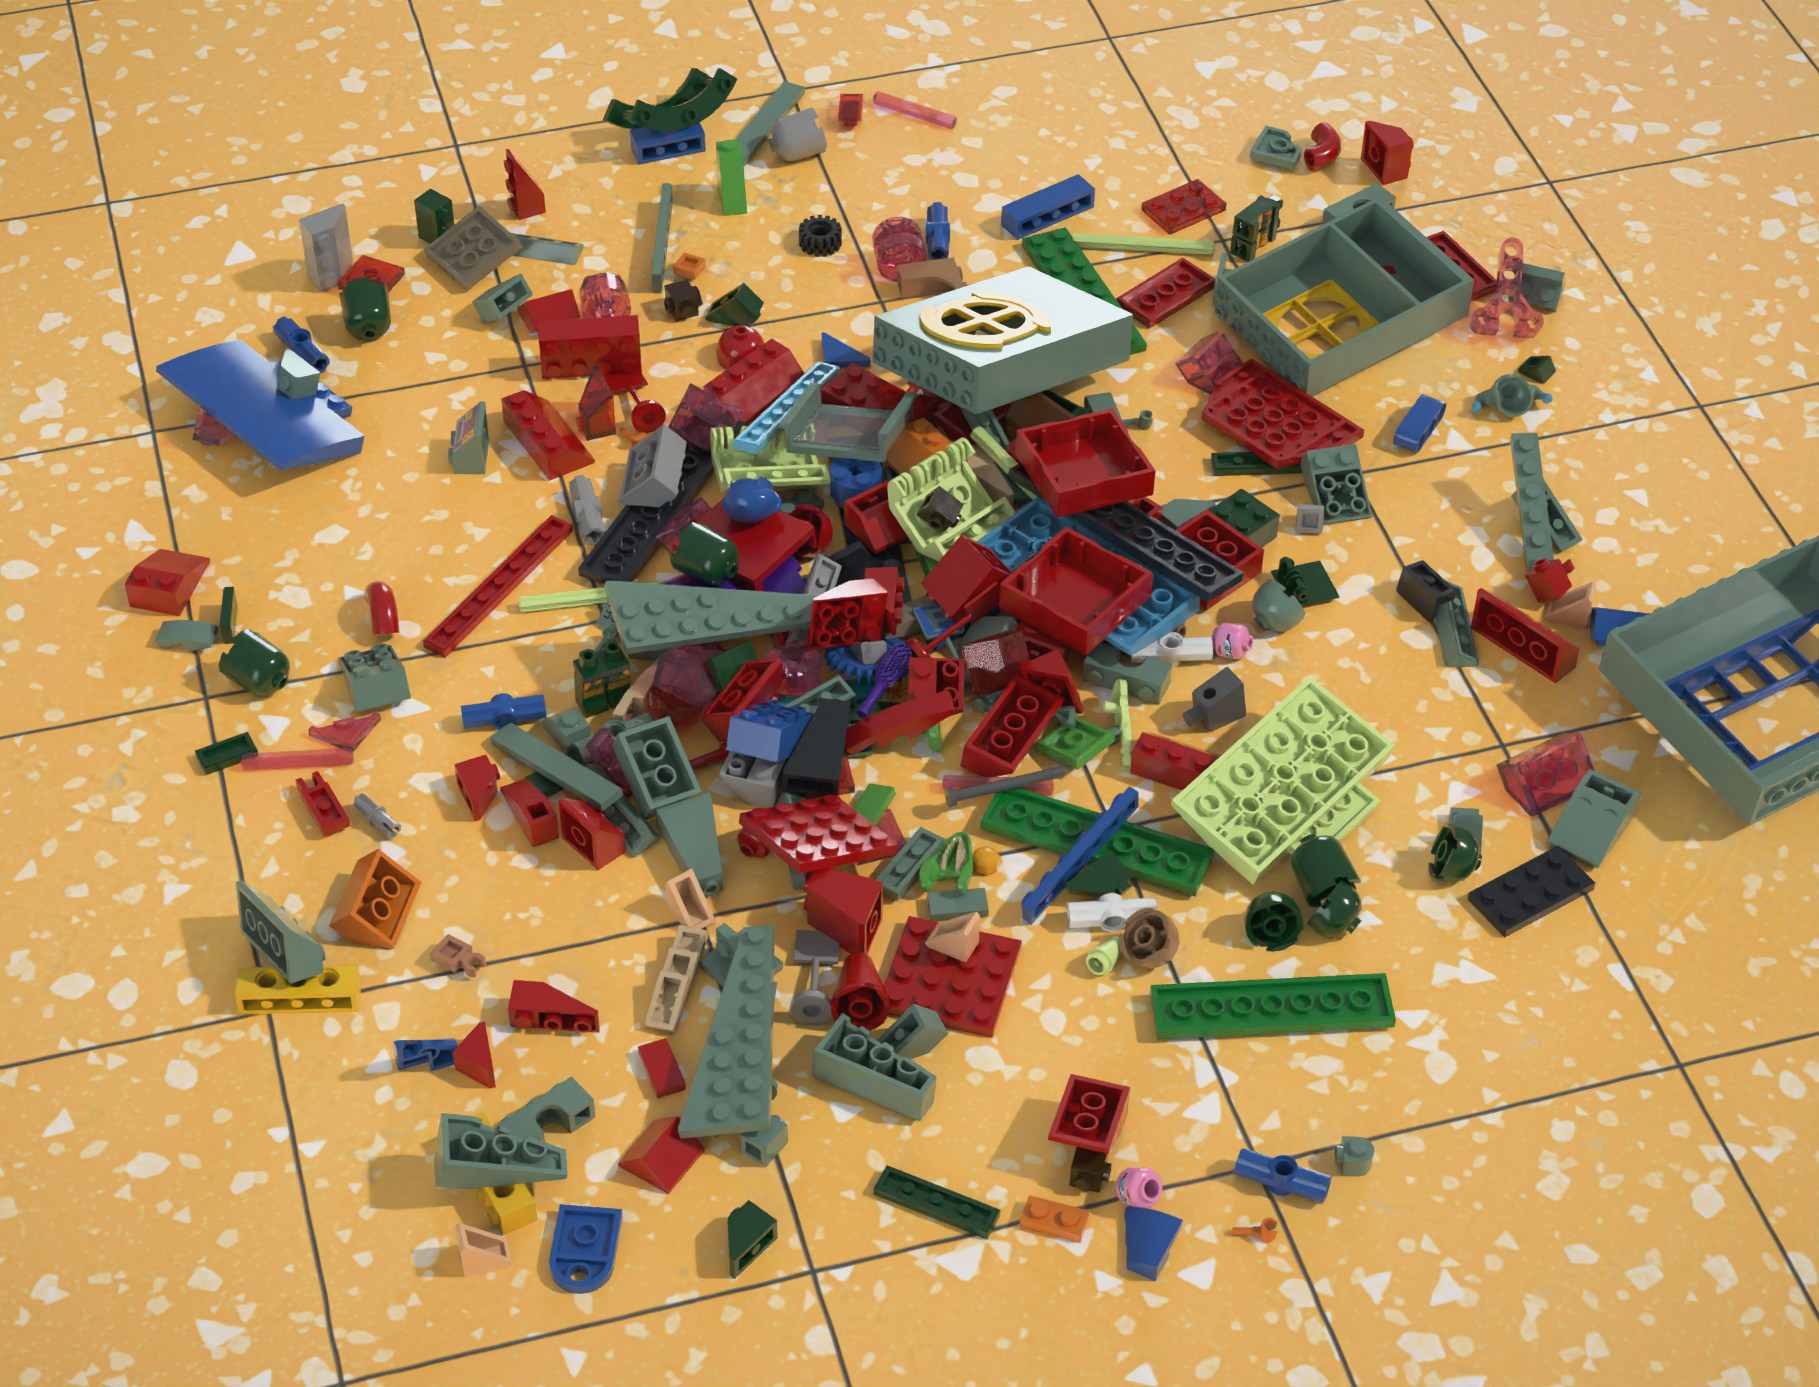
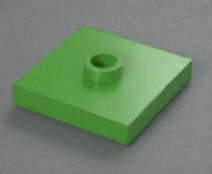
[1036,717,1115,770]

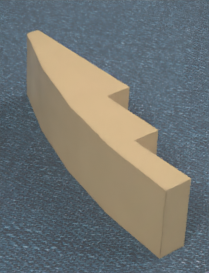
[612,646,684,722]
[644,925,708,1033]

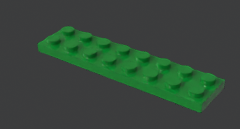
[1022,227,1147,355]
[980,787,1215,897]
[1150,973,1396,1040]

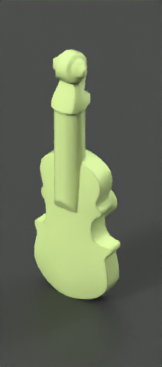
[1102,679,1134,766]

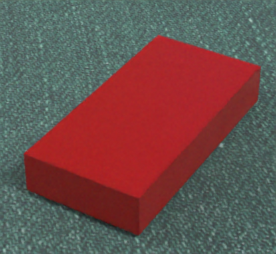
[638,1038,686,1099]

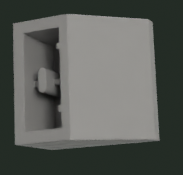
[719,751,791,808]

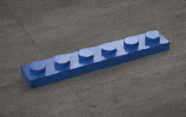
[1021,786,1139,925]

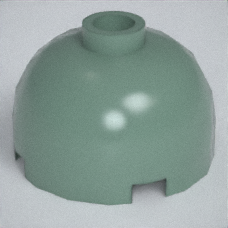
[1252,579,1305,632]

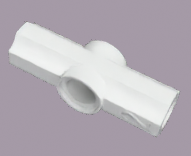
[1129,632,1213,668]
[1067,893,1157,932]

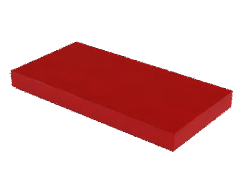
[1427,230,1501,301]
[1116,257,1216,329]

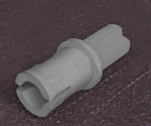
[353,793,402,839]

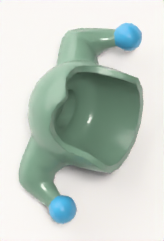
[1472,373,1553,417]

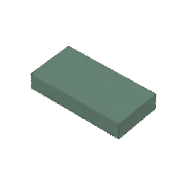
[927,888,989,921]

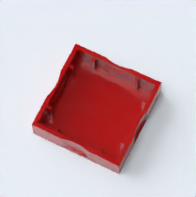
[1015,408,1156,518]
[999,527,1153,655]

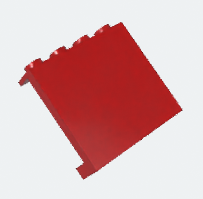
[672,499,817,592]

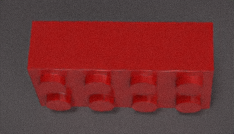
[538,315,642,379]
[821,363,932,443]

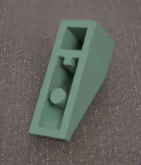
[1511,480,1583,553]

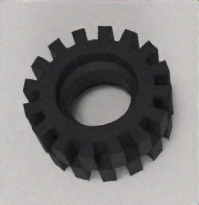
[799,215,842,257]

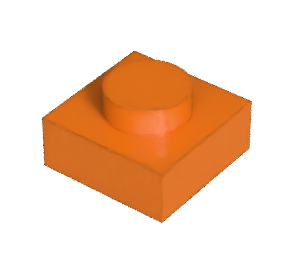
[673,252,706,280]

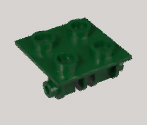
[1271,557,1340,606]

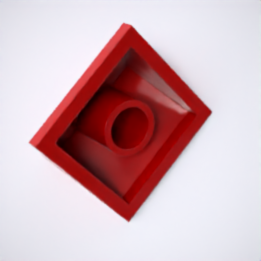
[1020,649,1084,714]
[618,1116,704,1194]

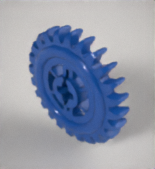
[824,638,914,685]

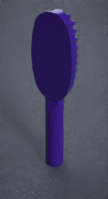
[857,643,912,718]

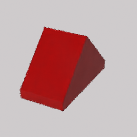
[453,1022,496,1088]

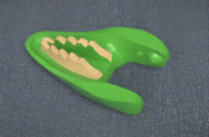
[919,832,973,894]

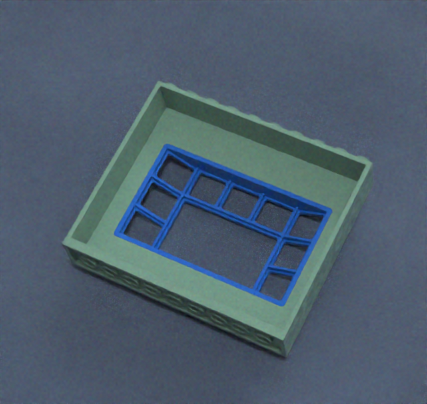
[1599,535,1819,826]

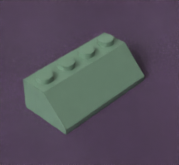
[236,880,325,984]

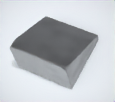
[850,640,887,665]

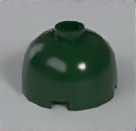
[1428,823,1482,883]
[1306,880,1362,938]
[1244,891,1304,952]

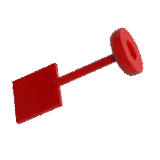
[601,370,666,433]
[905,581,1000,658]

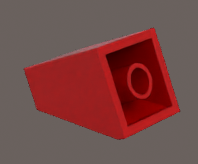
[921,535,1013,621]
[803,868,883,954]

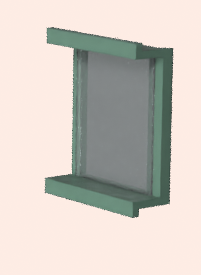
[779,383,917,462]

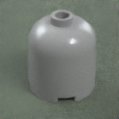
[769,107,827,162]

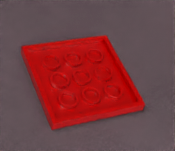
[739,795,898,874]
[884,916,1022,1038]

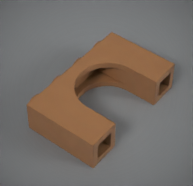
[897,257,976,335]

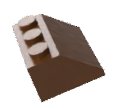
[1004,392,1075,441]

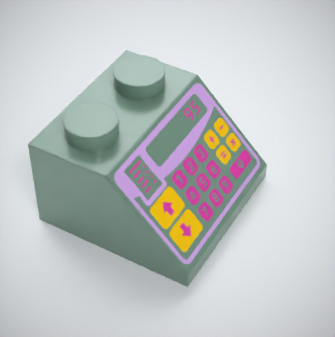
[448,401,490,474]

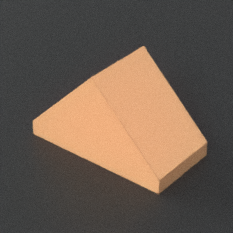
[1545,582,1596,630]
[665,869,716,929]
[925,912,980,962]
[455,1223,513,1277]

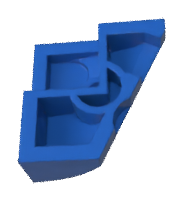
[393,1038,458,1071]
[1124,1206,1183,1281]

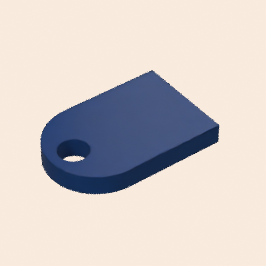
[549,1204,623,1294]

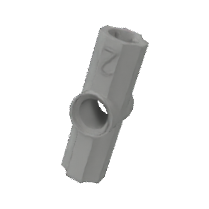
[569,475,606,545]

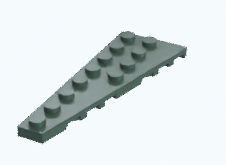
[604,581,819,654]
[678,924,775,1139]

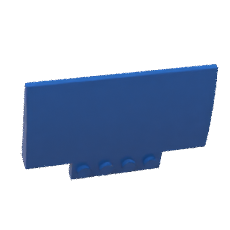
[156,339,365,471]

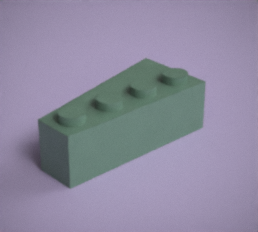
[812,1013,936,1121]

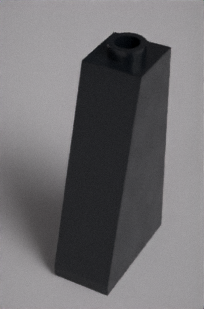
[782,698,851,796]

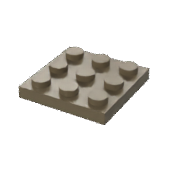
[424,206,523,291]

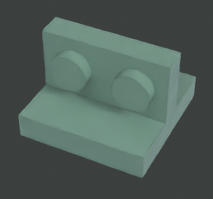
[1508,262,1565,311]
[699,923,783,988]

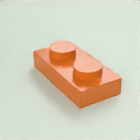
[1020,1195,1089,1243]

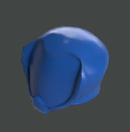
[722,476,782,524]

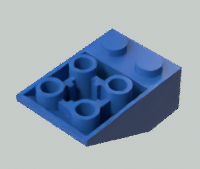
[726,700,814,762]

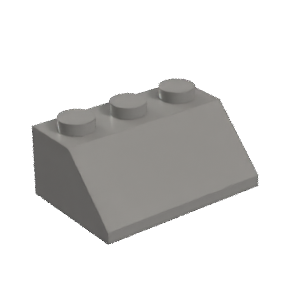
[299,203,353,292]
[619,424,687,507]

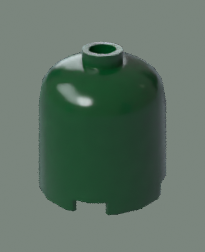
[339,277,391,341]
[671,522,740,587]
[219,629,290,696]
[1291,834,1361,908]

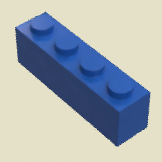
[1001,174,1095,240]

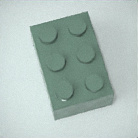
[612,716,702,820]

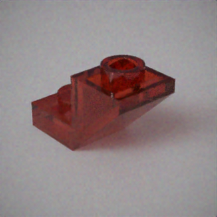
[838,94,865,126]

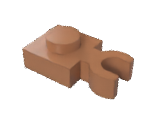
[430,934,486,978]

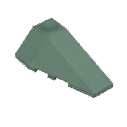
[434,1113,568,1189]

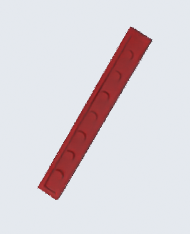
[423,515,573,658]

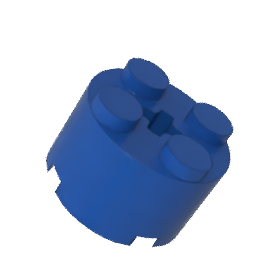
[830,458,882,509]

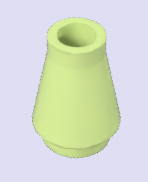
[1086,936,1122,975]

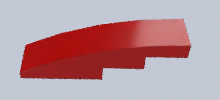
[845,691,956,756]

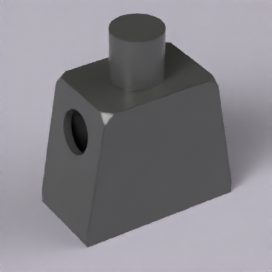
[1182,666,1246,732]

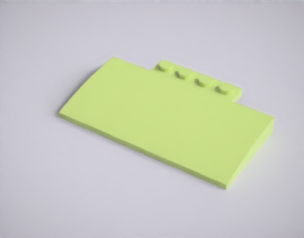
[1170,676,1395,885]

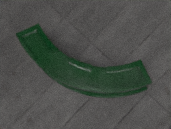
[603,68,738,131]

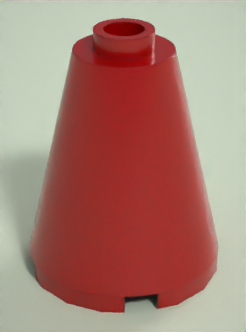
[830,952,891,1031]

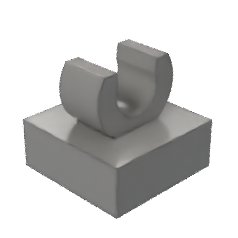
[1295,504,1324,533]

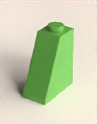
[716,139,747,216]

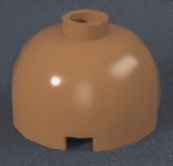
[1119,908,1180,969]

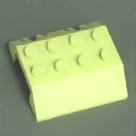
[710,424,831,493]
[887,437,1016,562]

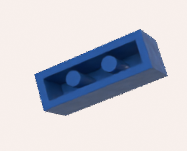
[630,122,706,165]

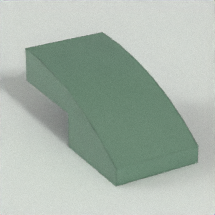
[155,620,219,652]

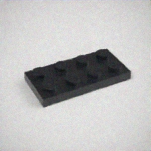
[1468,846,1596,937]

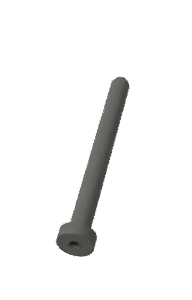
[944,766,1066,808]

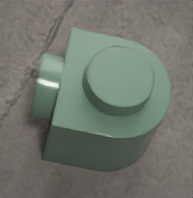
[1335,1136,1374,1177]

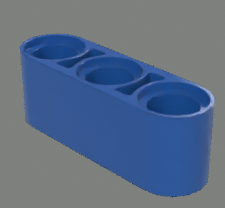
[1393,394,1446,453]

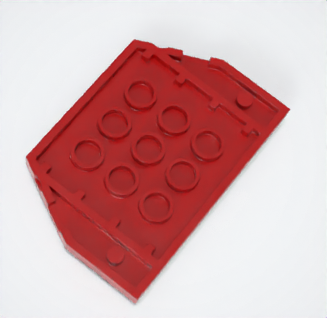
[1201,358,1364,469]

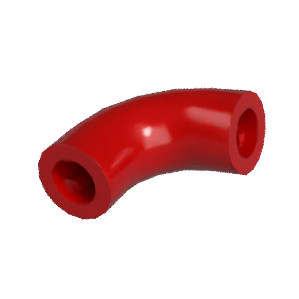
[1304,122,1342,171]
[364,581,400,635]

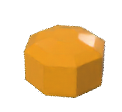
[973,846,1000,875]

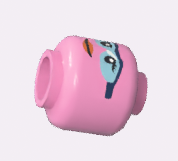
[1211,623,1253,659]
[1116,1166,1163,1209]

